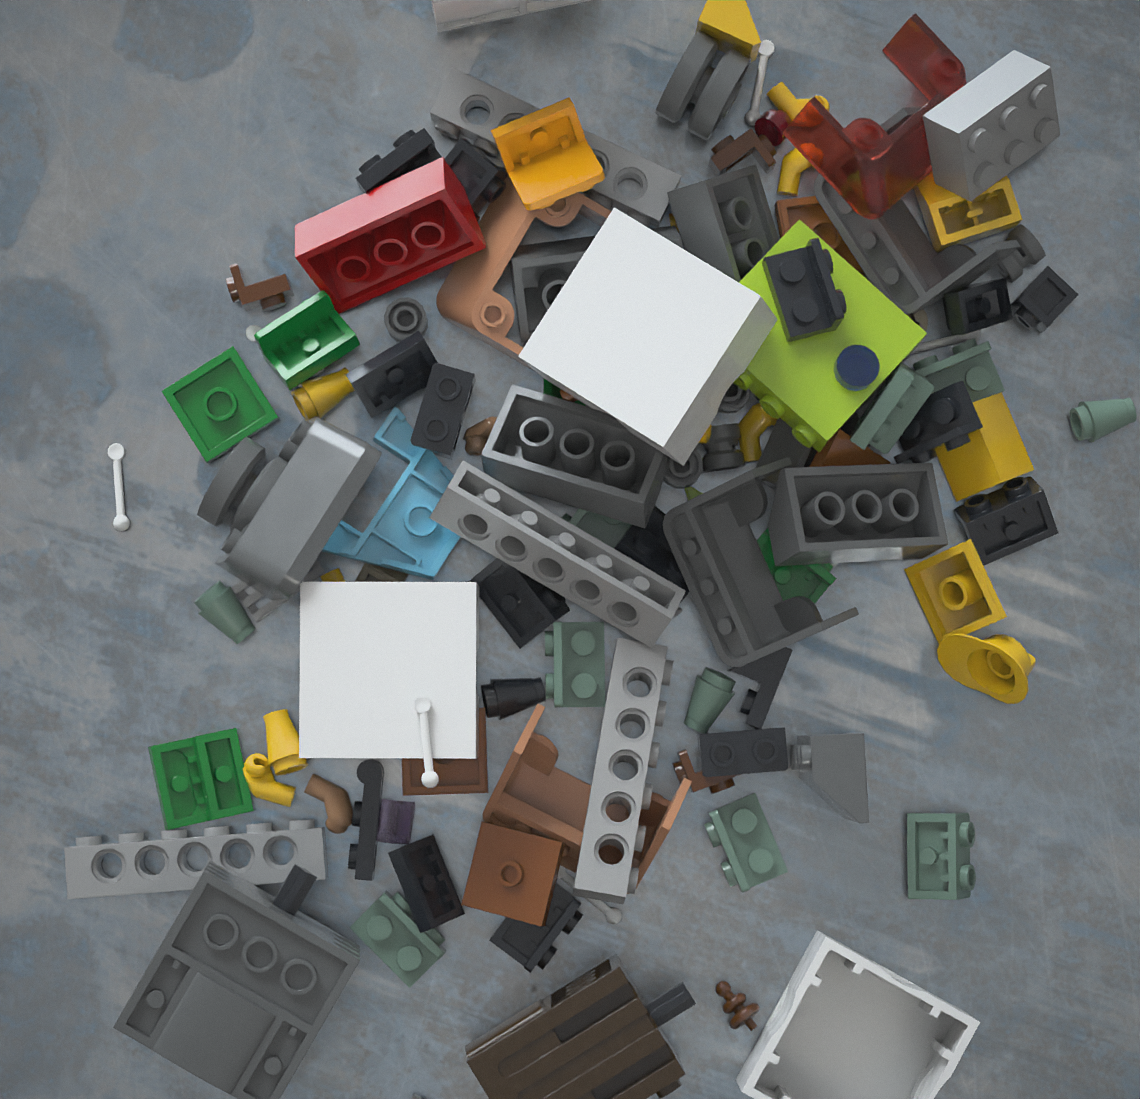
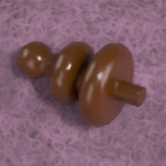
[715,981,760,1031]

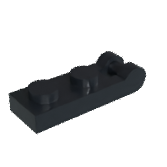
[348,759,385,881]

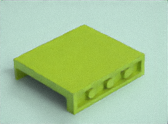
[733,219,927,452]

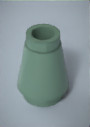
[1070,398,1137,442]
[194,580,256,645]
[684,667,736,734]

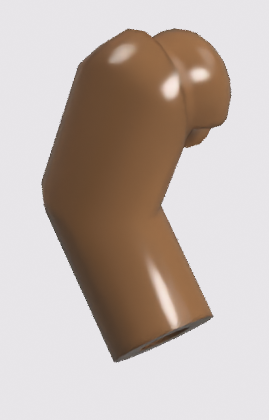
[463,416,497,456]
[304,774,353,834]

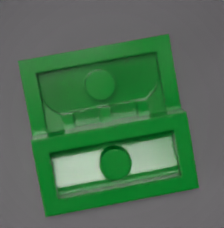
[148,728,254,830]

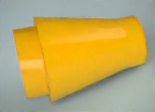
[291,367,355,420]
[263,709,308,776]

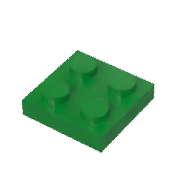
[161,346,280,464]

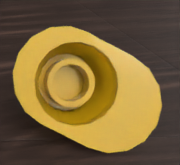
[937,633,1036,704]

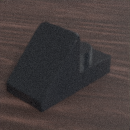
[943,278,1013,336]
[727,647,793,729]

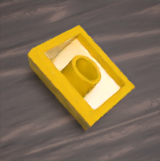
[695,0,761,62]
[934,392,1034,502]
[904,539,1007,644]

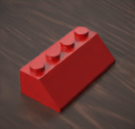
[295,157,486,314]

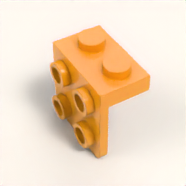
[491,97,605,211]

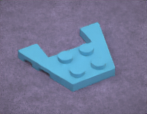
[322,406,461,580]

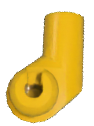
[243,753,296,807]

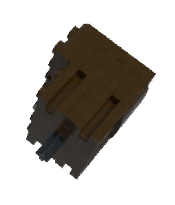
[465,954,696,1099]

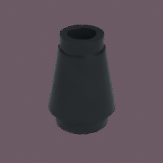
[481,677,546,720]

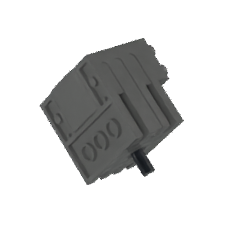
[113,860,360,1099]

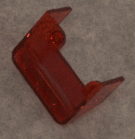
[783,13,967,219]

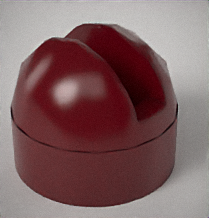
[754,109,792,146]

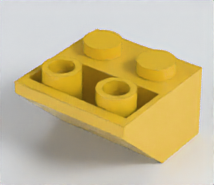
[909,166,1023,253]

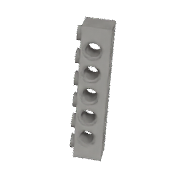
[430,67,681,228]
[429,461,686,648]
[572,638,674,904]
[64,819,329,899]

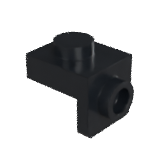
[1011,266,1079,333]

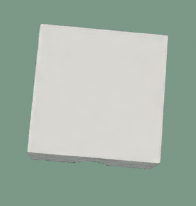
[518,208,778,466]
[299,582,479,759]
[736,930,980,1099]

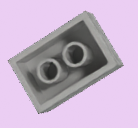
[923,50,1060,202]

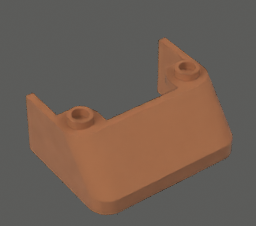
[436,176,612,373]
[482,704,692,894]

